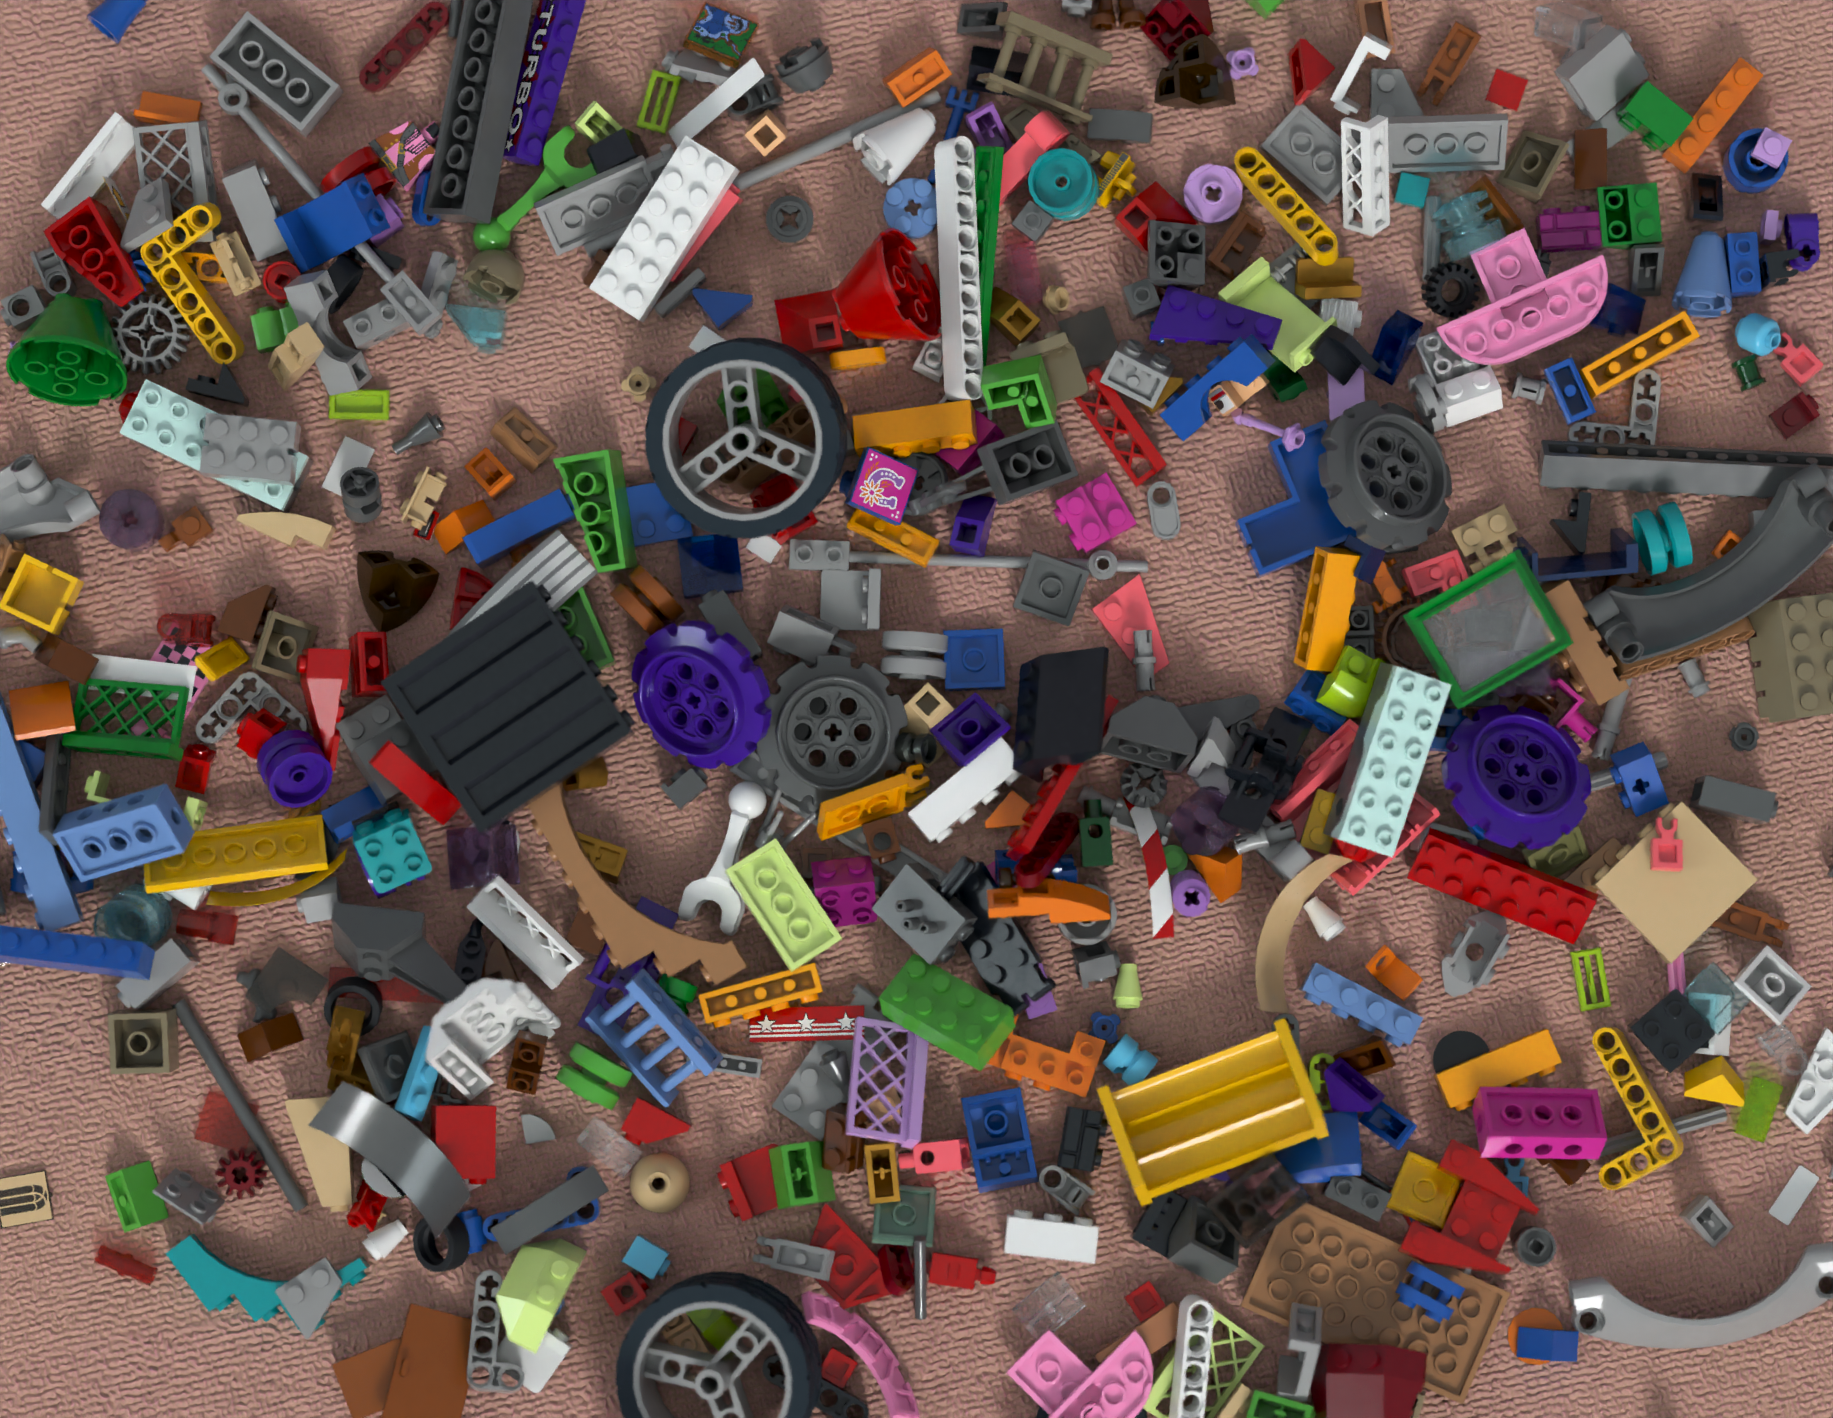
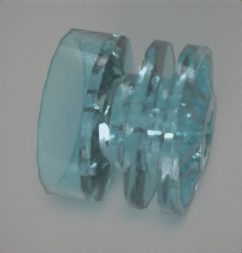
[1429,189,1507,262]
[93,884,172,948]

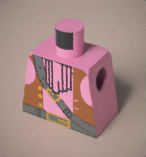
[369,121,440,193]

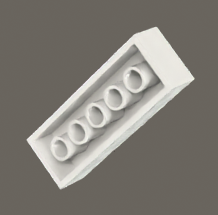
[589,135,740,323]

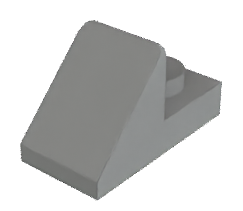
[1187,716,1236,778]

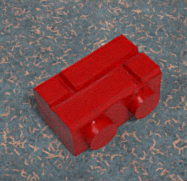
[348,632,389,698]

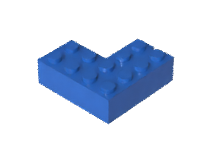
[1235,420,1357,579]

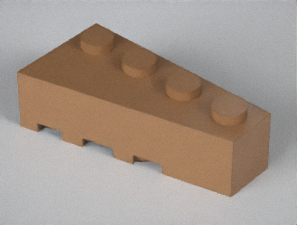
[1528,579,1630,706]

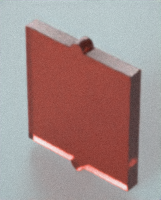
[194,1091,259,1152]

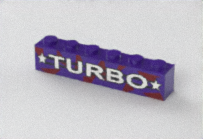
[503,0,586,166]

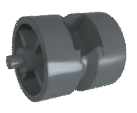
[340,467,383,523]

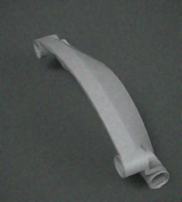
[1568,1241,1833,1349]

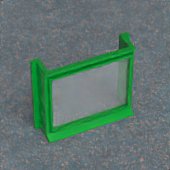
[1403,549,1573,710]

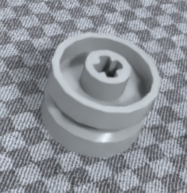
[880,631,948,680]

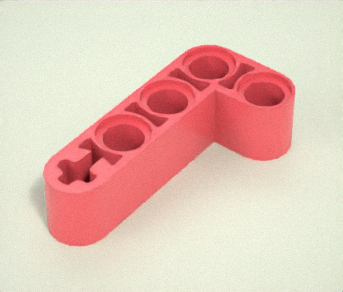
[999,111,1070,207]

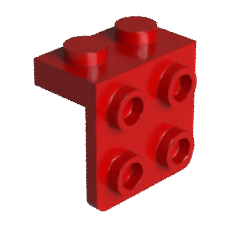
[717,1144,778,1222]

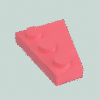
[1092,574,1169,675]

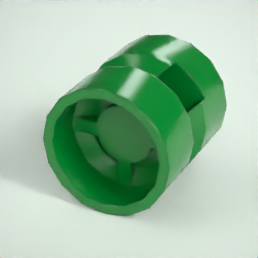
[658,973,699,1016]

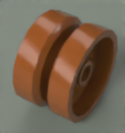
[609,564,685,636]

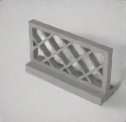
[133,120,221,246]

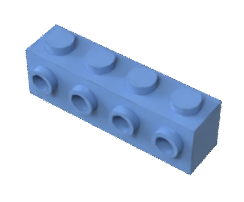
[1299,963,1423,1047]

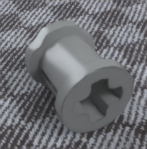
[1511,372,1547,405]

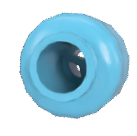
[1735,313,1781,356]

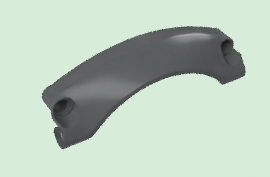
[1582,462,1833,664]

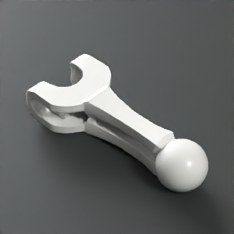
[678,781,767,936]

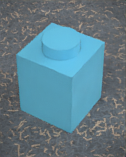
[622,1234,671,1280]

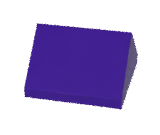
[930,692,1011,767]

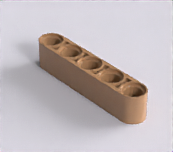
[719,392,848,495]
[1607,616,1755,680]

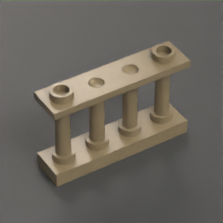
[977,11,1113,126]

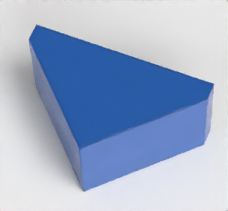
[692,288,753,331]
[1358,1101,1417,1150]
[1516,1326,1579,1362]

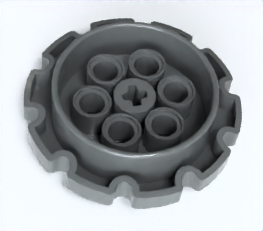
[1318,400,1452,551]
[756,654,908,808]

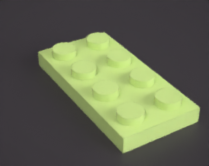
[725,838,842,972]

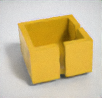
[0,553,85,636]

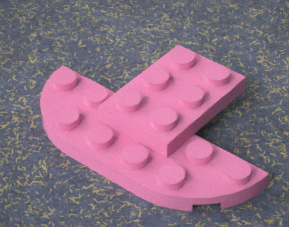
[1436,228,1608,365]
[1006,1329,1153,1418]

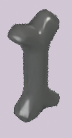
[236,968,277,1023]

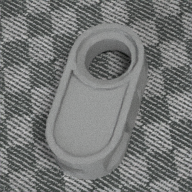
[1147,481,1181,541]

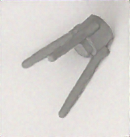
[754,787,819,851]

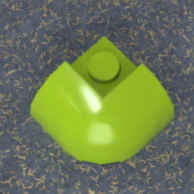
[1315,645,1386,718]

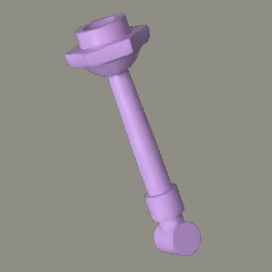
[1231,408,1305,452]

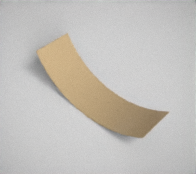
[1255,854,1354,1014]

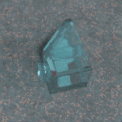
[445,304,508,354]

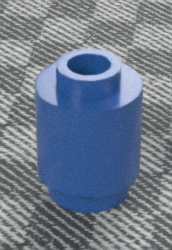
[455,1209,487,1254]

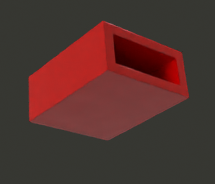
[431,1105,496,1184]

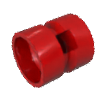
[263,261,303,305]

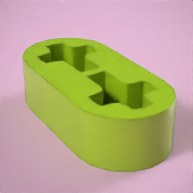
[1308,1053,1335,1110]

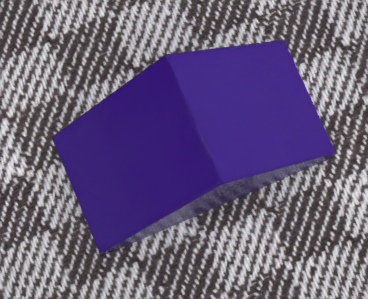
[1324,1057,1386,1112]

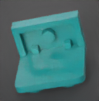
[352,808,432,893]

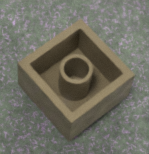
[108,1008,179,1074]

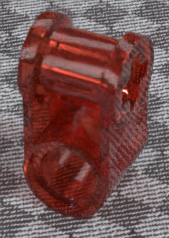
[157,613,216,648]

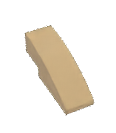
[268,322,324,391]
[236,512,336,550]

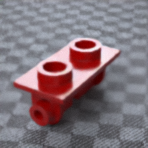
[347,1178,388,1232]

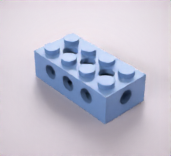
[52,783,194,882]

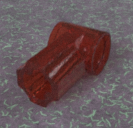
[176,908,239,945]

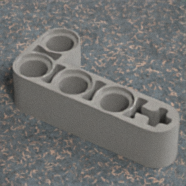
[467,1270,525,1394]

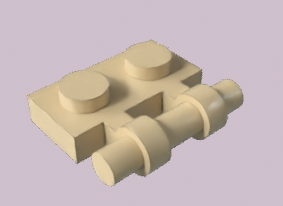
[1450,504,1518,575]

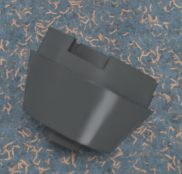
[774,37,834,94]

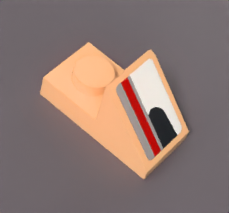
[1209,373,1270,417]

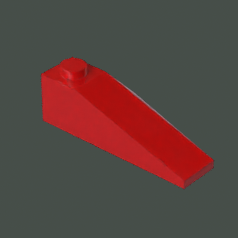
[43,196,145,307]
[296,648,351,771]

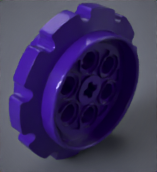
[632,620,771,769]
[1441,705,1591,849]

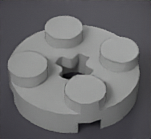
[1408,372,1448,433]

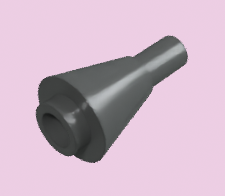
[392,412,445,455]
[818,1049,850,1103]

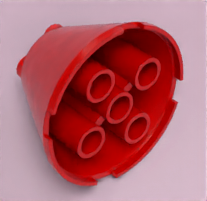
[832,228,942,341]

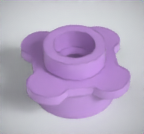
[1226,47,1259,80]

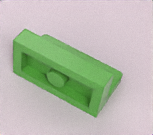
[105,1161,169,1233]

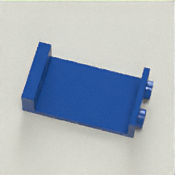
[274,173,391,273]

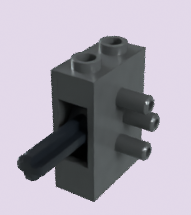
[872,855,978,965]

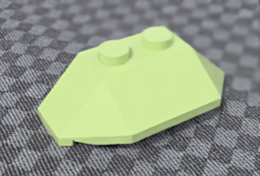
[495,1238,587,1353]

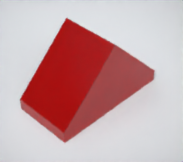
[1288,39,1335,106]

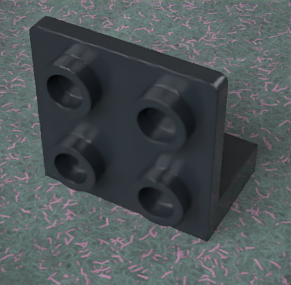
[1627,989,1715,1073]
[1130,1191,1188,1258]

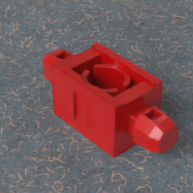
[912,1252,997,1290]

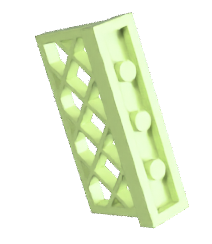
[1143,1305,1265,1418]

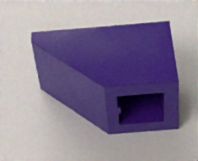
[949,495,997,557]

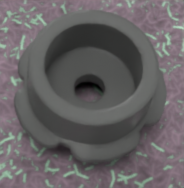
[1729,722,1759,752]

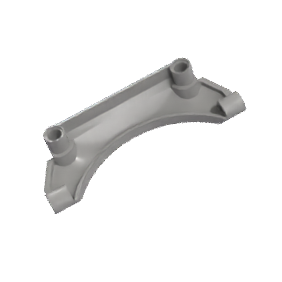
[0,454,101,543]

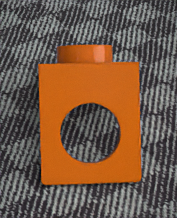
[1365,944,1423,1001]

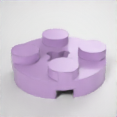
[1183,164,1243,225]

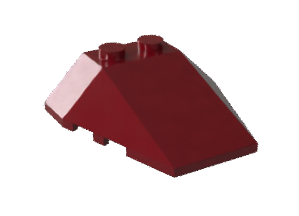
[1310,1343,1427,1418]

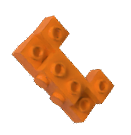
[987,1015,1106,1098]

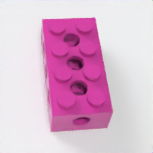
[1472,1087,1607,1159]

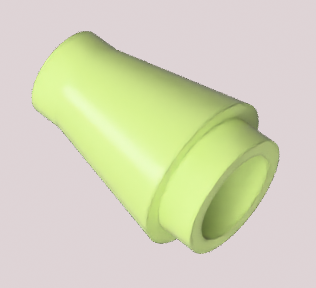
[1113,964,1143,1009]

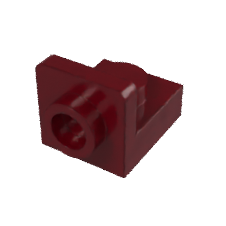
[1769,392,1820,439]

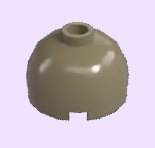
[463,249,525,304]

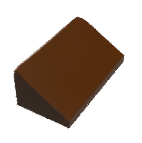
[1574,128,1607,190]

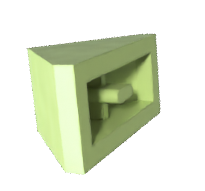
[575,101,622,144]

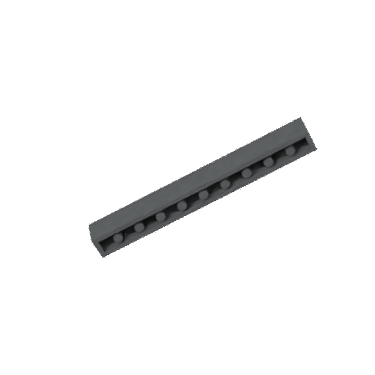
[1538,440,1833,499]

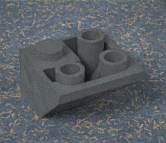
[1147,220,1205,291]

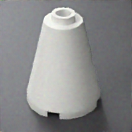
[853,108,937,185]

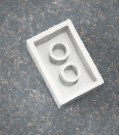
[1003,1209,1099,1264]

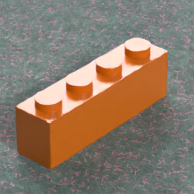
[1662,57,1764,174]

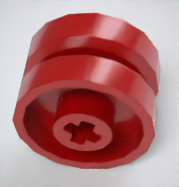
[320,146,397,197]

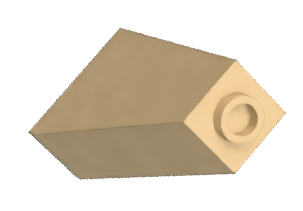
[285,1097,356,1212]

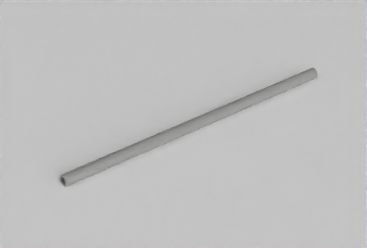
[583,87,941,258]

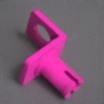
[1552,677,1598,743]

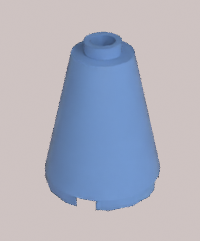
[1672,231,1732,318]

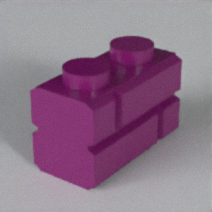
[1536,206,1601,253]

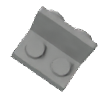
[1100,339,1175,409]
[820,568,881,631]

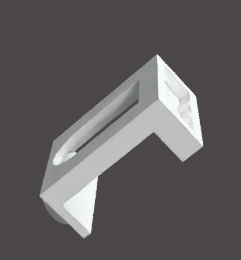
[1330,32,1393,115]

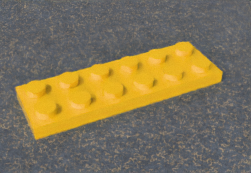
[143,814,328,894]

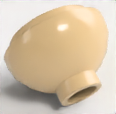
[630,1152,690,1213]

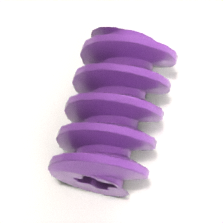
[1170,870,1210,917]

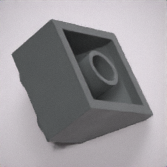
[1168,1195,1241,1284]

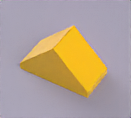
[1683,1055,1745,1107]

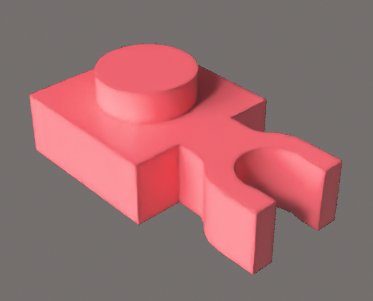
[1772,332,1824,387]
[1650,818,1683,872]

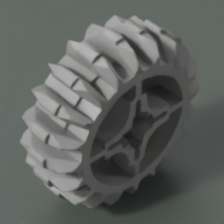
[111,294,190,375]

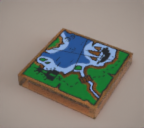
[683,1,759,69]

